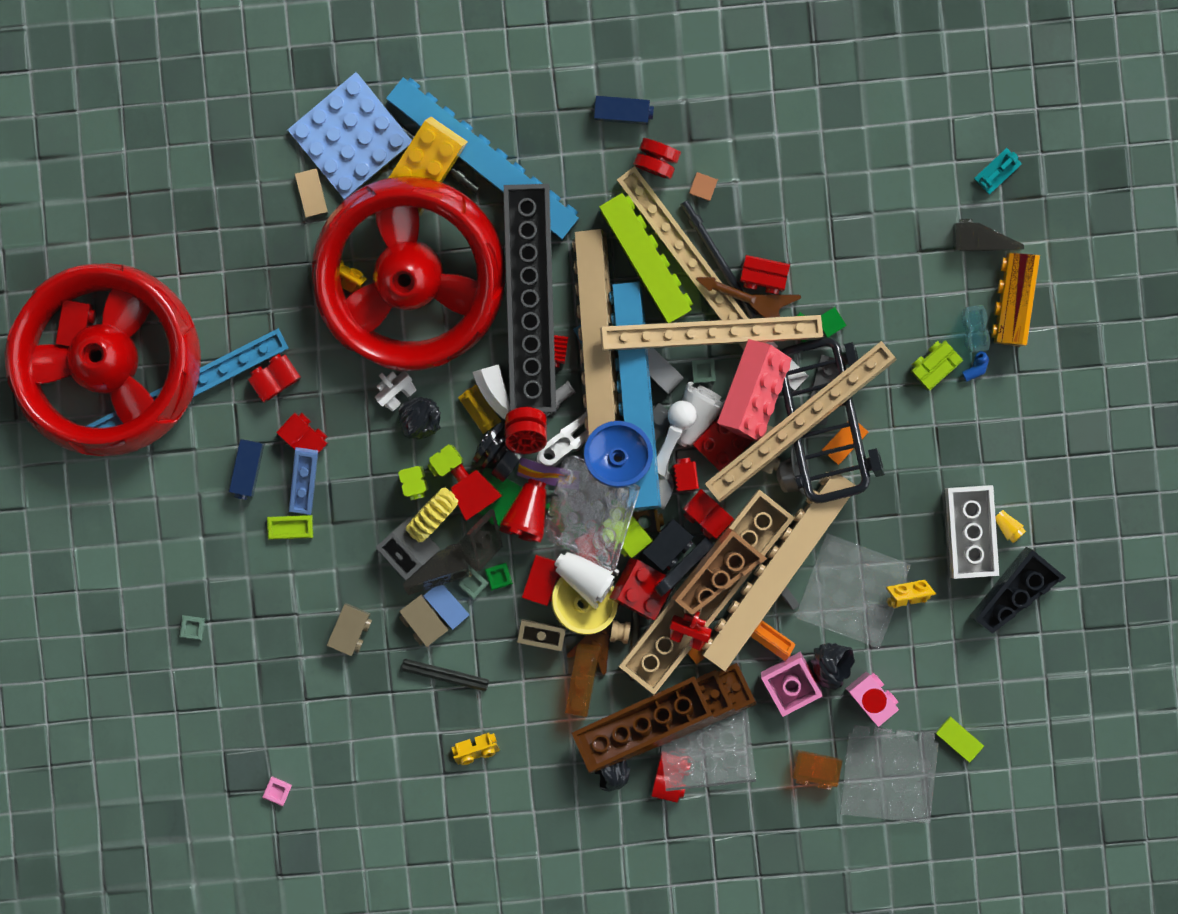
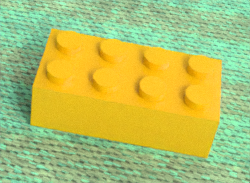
[389,117,468,216]

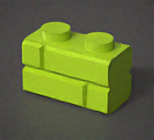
[910,341,963,391]
[427,444,464,477]
[398,466,429,500]

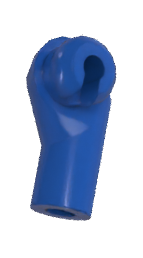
[962,351,989,382]

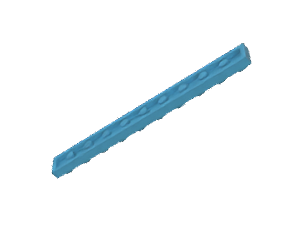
[86,328,289,428]

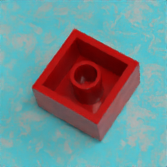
[609,558,672,621]

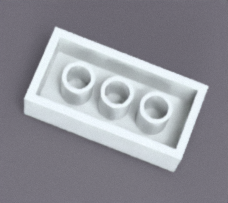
[945,485,999,579]

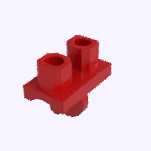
[669,611,712,650]

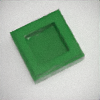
[821,307,847,337]
[485,563,513,591]

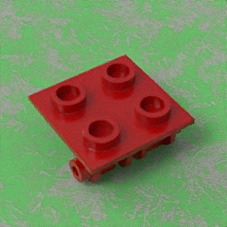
[693,415,752,471]

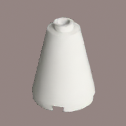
[676,382,725,447]
[554,552,620,609]

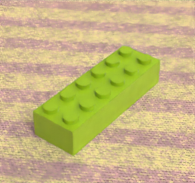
[599,193,693,323]

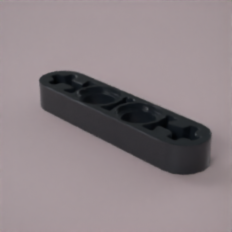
[653,536,714,597]

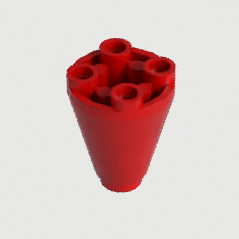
[499,478,547,543]

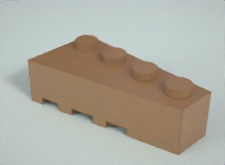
[671,528,767,615]

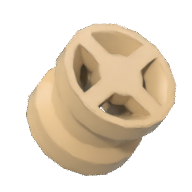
[610,620,631,644]

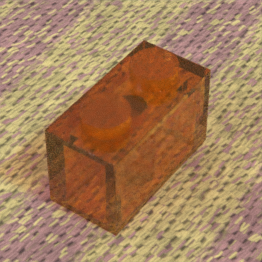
[792,750,843,790]

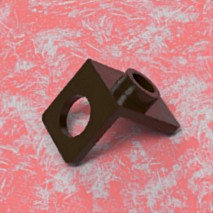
[632,509,664,533]

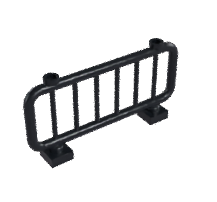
[781,337,885,504]

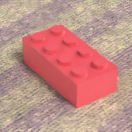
[717,339,792,441]

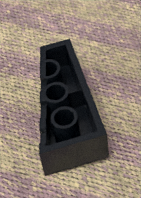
[970,547,1066,634]

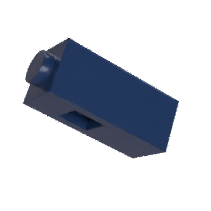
[594,96,654,125]
[229,439,265,500]

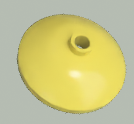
[552,577,618,635]

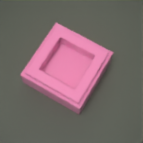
[262,776,292,806]

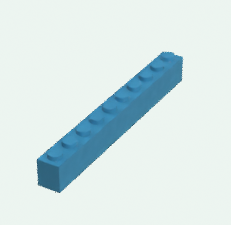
[386,77,579,241]
[609,282,661,511]

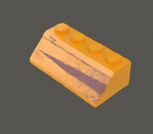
[991,253,1040,347]

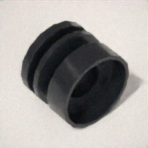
[472,423,524,482]

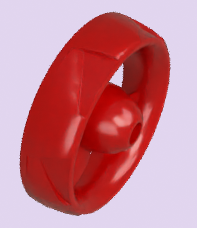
[312,176,506,371]
[5,263,201,456]

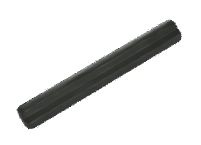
[401,659,489,691]

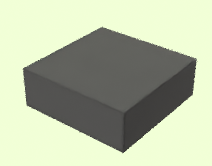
[780,587,800,610]

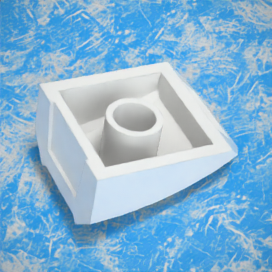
[473,365,510,420]

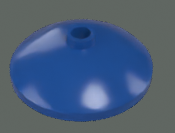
[584,421,653,488]

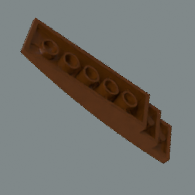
[571,663,756,774]

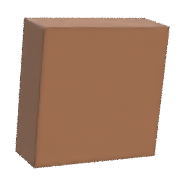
[689,172,718,201]

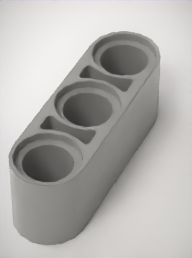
[648,348,684,395]

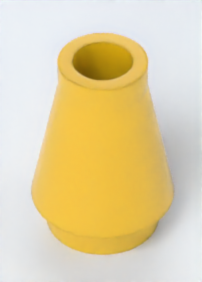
[995,510,1026,543]

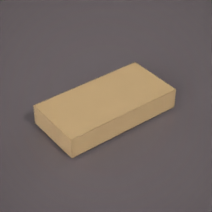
[295,168,328,218]

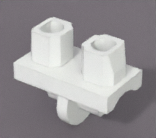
[375,371,416,411]

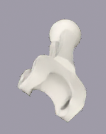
[536,393,622,467]
[624,401,697,510]

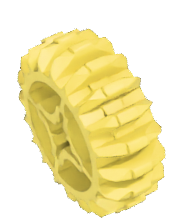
[406,487,458,542]

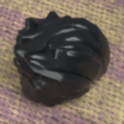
[399,397,441,440]
[811,643,855,690]
[594,760,631,792]

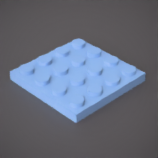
[288,72,412,199]

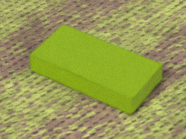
[267,515,314,540]
[935,716,984,763]

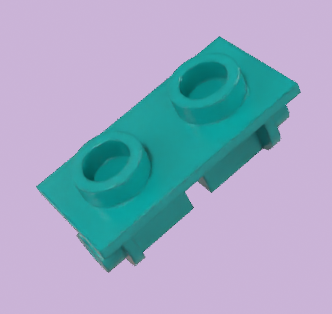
[974,148,1022,194]

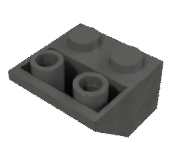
[376,516,440,580]

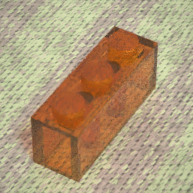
[565,643,601,717]

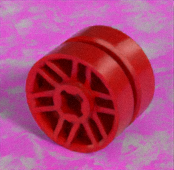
[633,138,681,179]
[505,407,547,454]

